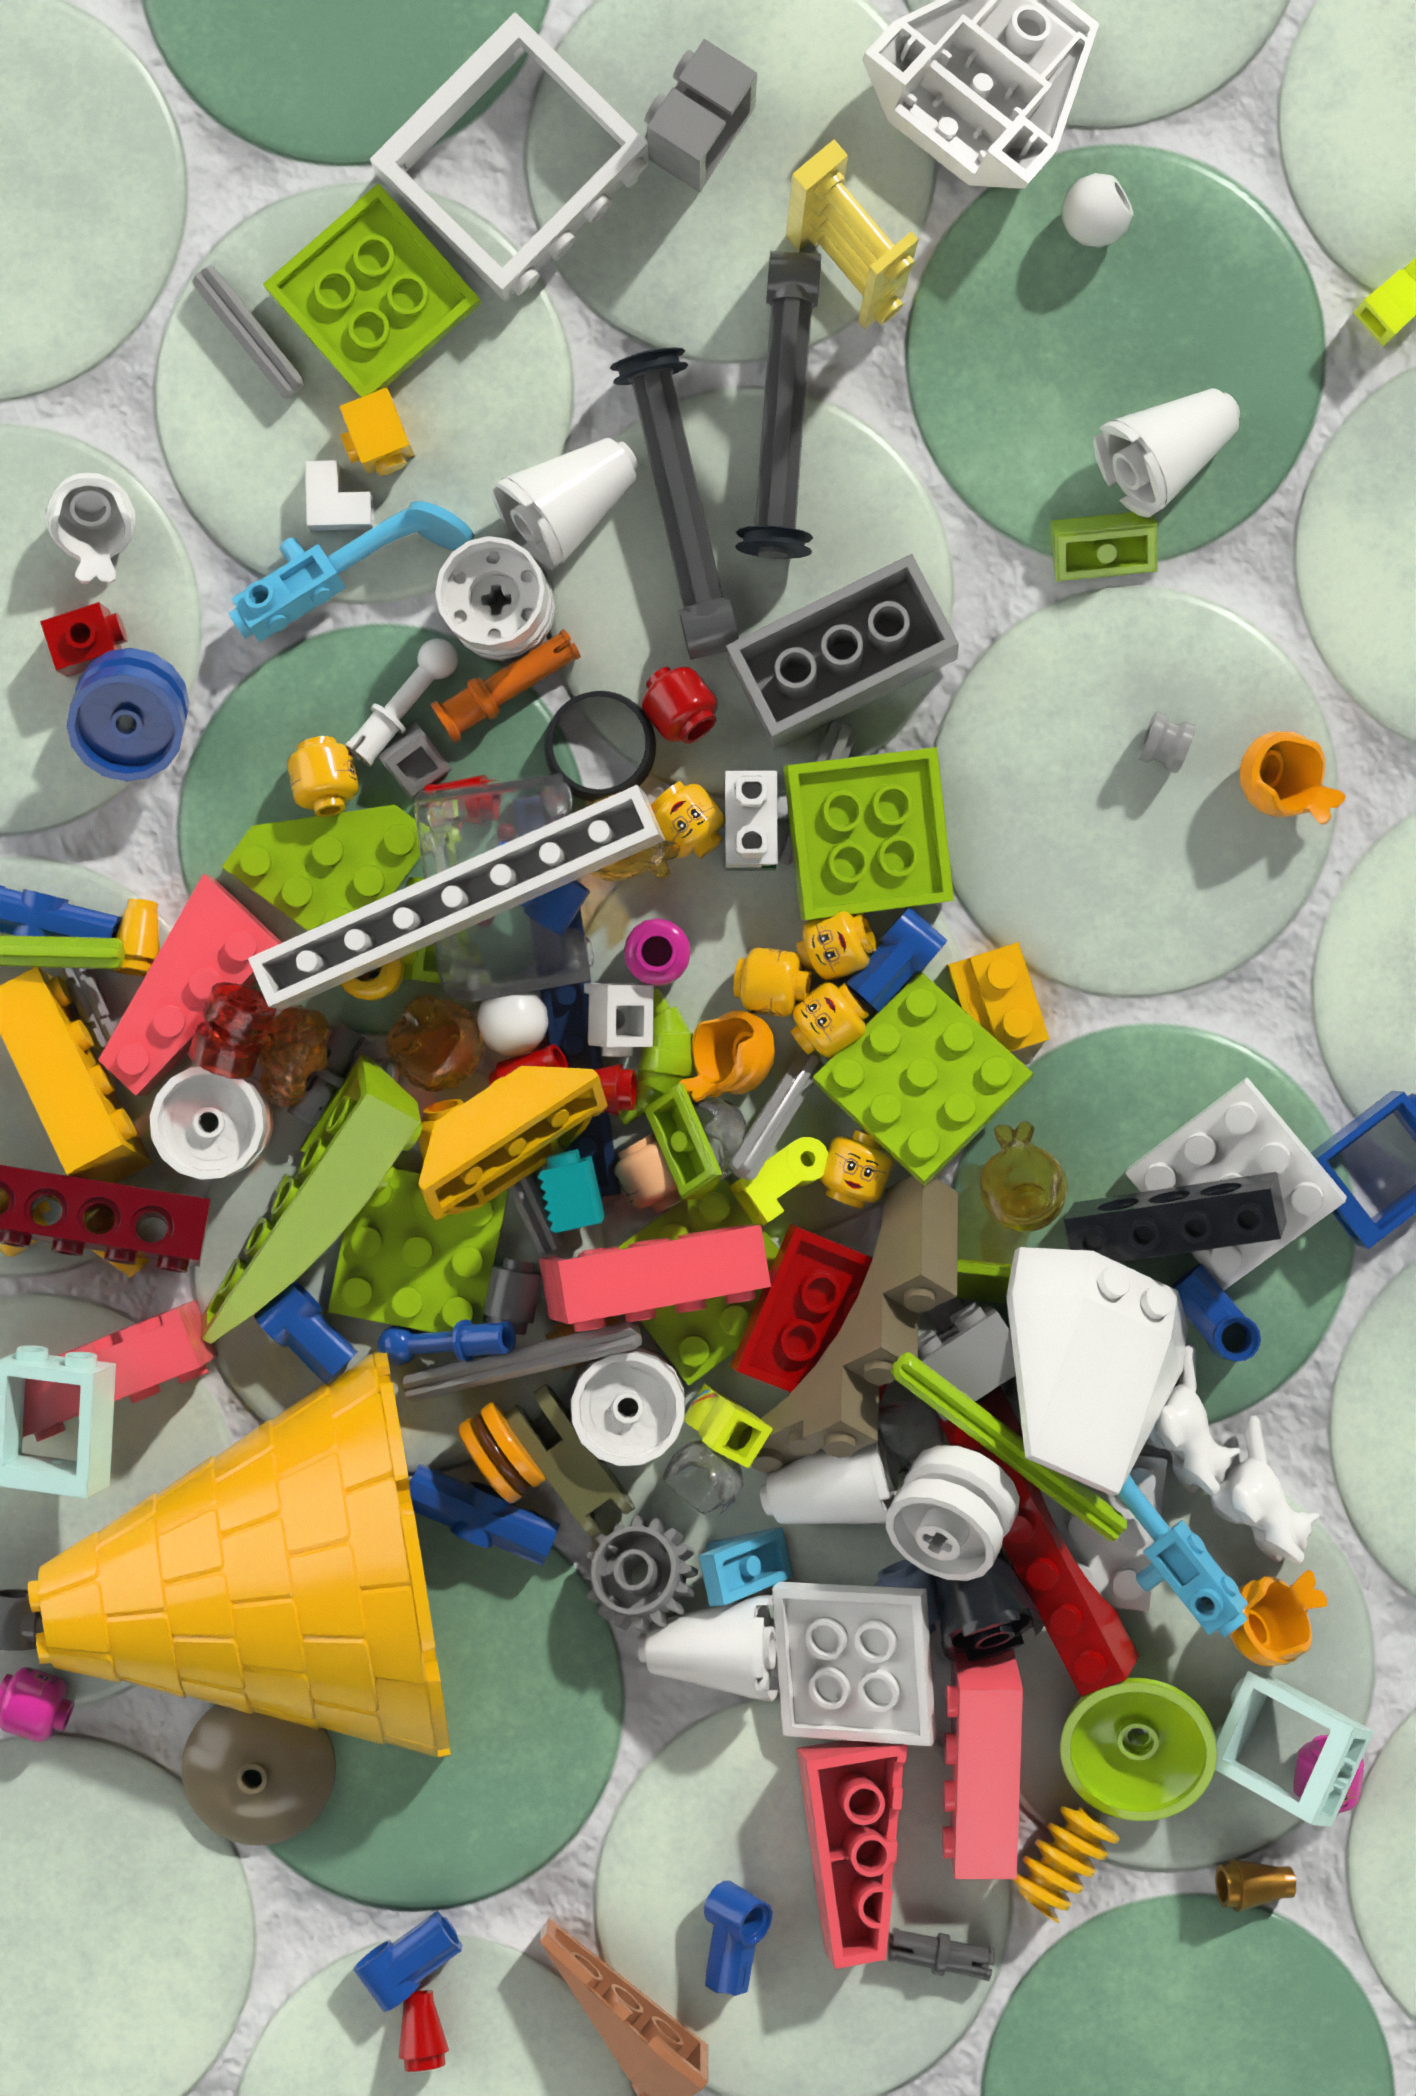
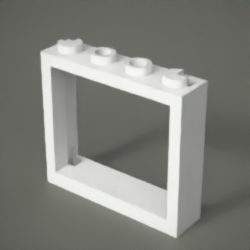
[370,12,649,303]

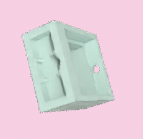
[0,1345,116,1499]
[1214,1671,1374,1827]

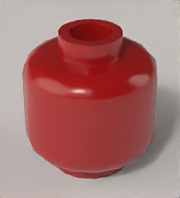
[642,667,718,744]

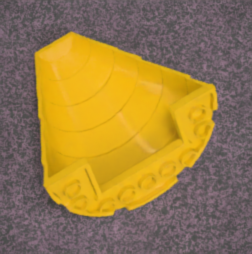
[28,1350,451,1758]

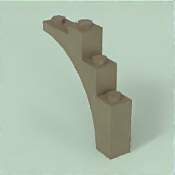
[738,1175,958,1473]

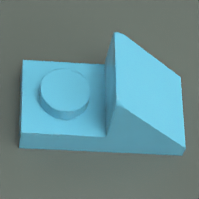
[699,1527,793,1606]

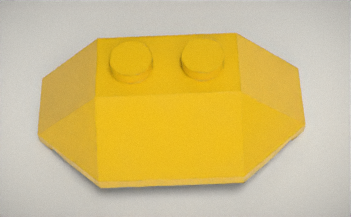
[418,1066,608,1220]

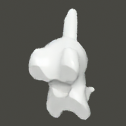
[1146,1344,1241,1496]
[1210,1415,1320,1565]

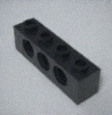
[1063,1172,1287,1262]

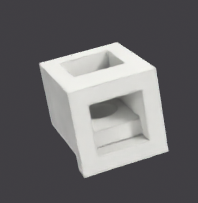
[584,983,654,1057]

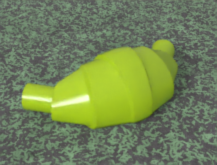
[618,987,695,1126]

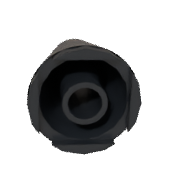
[935,1551,1044,1662]

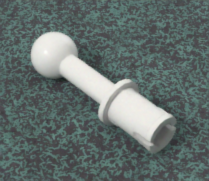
[345,638,458,767]

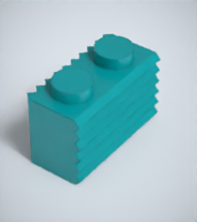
[537,1149,605,1233]

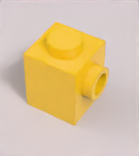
[339,387,415,476]

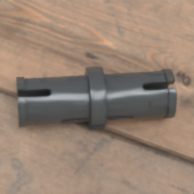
[287,1022,366,1127]
[887,1927,995,1981]

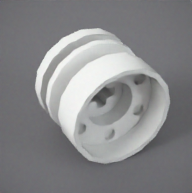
[435,536,556,662]

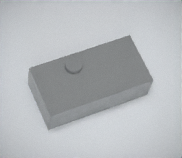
[726,554,959,750]

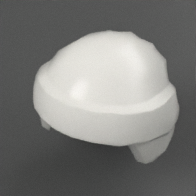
[45,473,135,584]

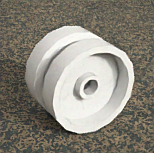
[149,1065,275,1180]
[571,1346,685,1466]
[885,1445,1020,1581]

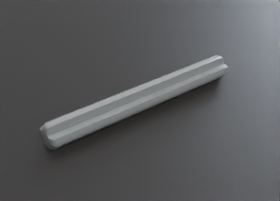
[402,1322,642,1402]

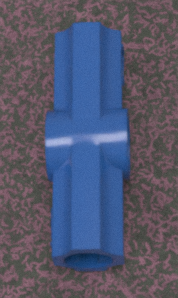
[0,885,122,938]
[410,1463,560,1566]

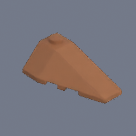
[540,1918,708,2096]

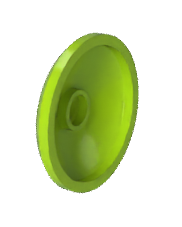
[1060,1678,1217,1821]

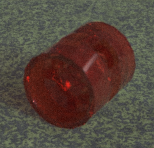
[188,982,277,1080]

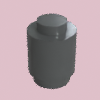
[483,1257,542,1335]

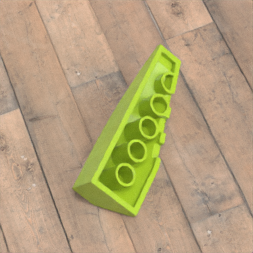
[202,1053,423,1344]

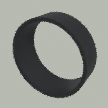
[544,691,656,802]

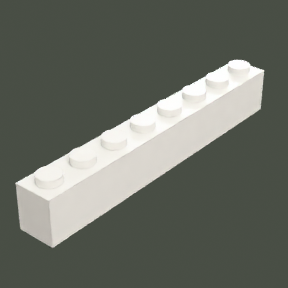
[248,785,665,1010]

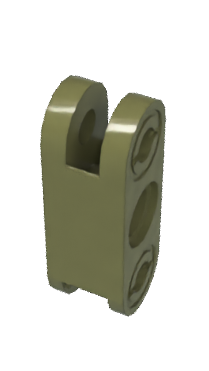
[504,1384,635,1539]

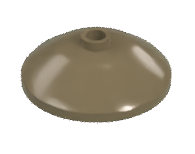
[182,1704,336,1846]

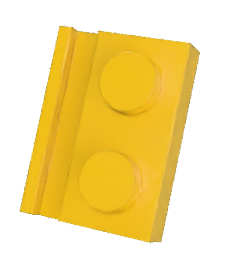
[946,942,1049,1052]

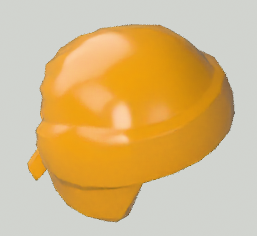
[1240,731,1346,825]
[679,1010,775,1102]
[1230,1570,1327,1667]

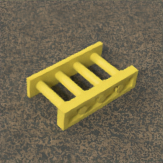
[786,139,919,330]

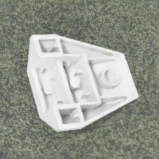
[862,0,1099,189]
[1006,1247,1189,1496]

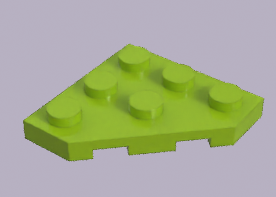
[221,805,438,931]

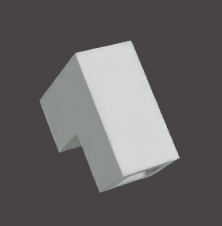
[305,460,375,531]

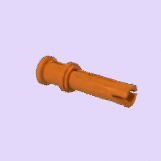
[430,629,581,744]

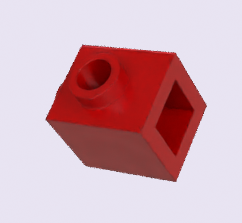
[40,602,128,677]

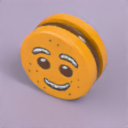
[458,1402,546,1503]

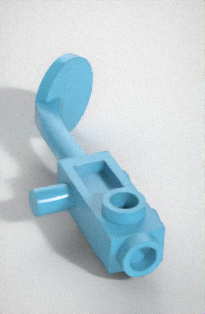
[228,501,474,642]
[1117,1474,1248,1638]

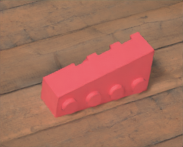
[98,873,283,1096]
[539,1224,771,1332]
[23,1300,218,1442]
[942,1649,1023,1879]
[796,1740,908,1969]

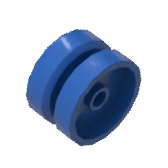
[66,648,190,782]

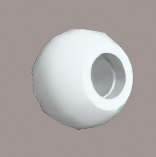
[1062,173,1134,248]
[477,990,549,1057]

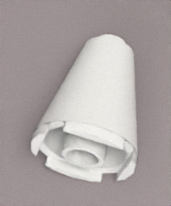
[1093,388,1240,517]
[492,438,638,571]
[760,1419,904,1524]
[638,1595,778,1701]

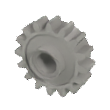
[583,1516,698,1633]

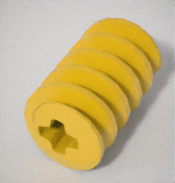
[1012,1806,1120,1923]

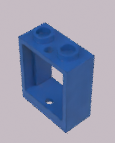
[1311,1091,1416,1249]

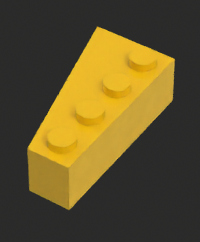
[0,967,153,1183]

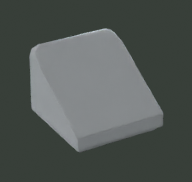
[378,721,452,799]

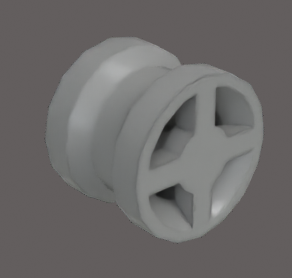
[1138,711,1195,773]

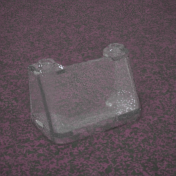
[414,773,594,1002]

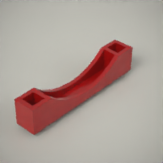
[938,1386,1140,1697]

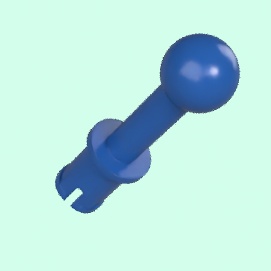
[377,1320,516,1366]

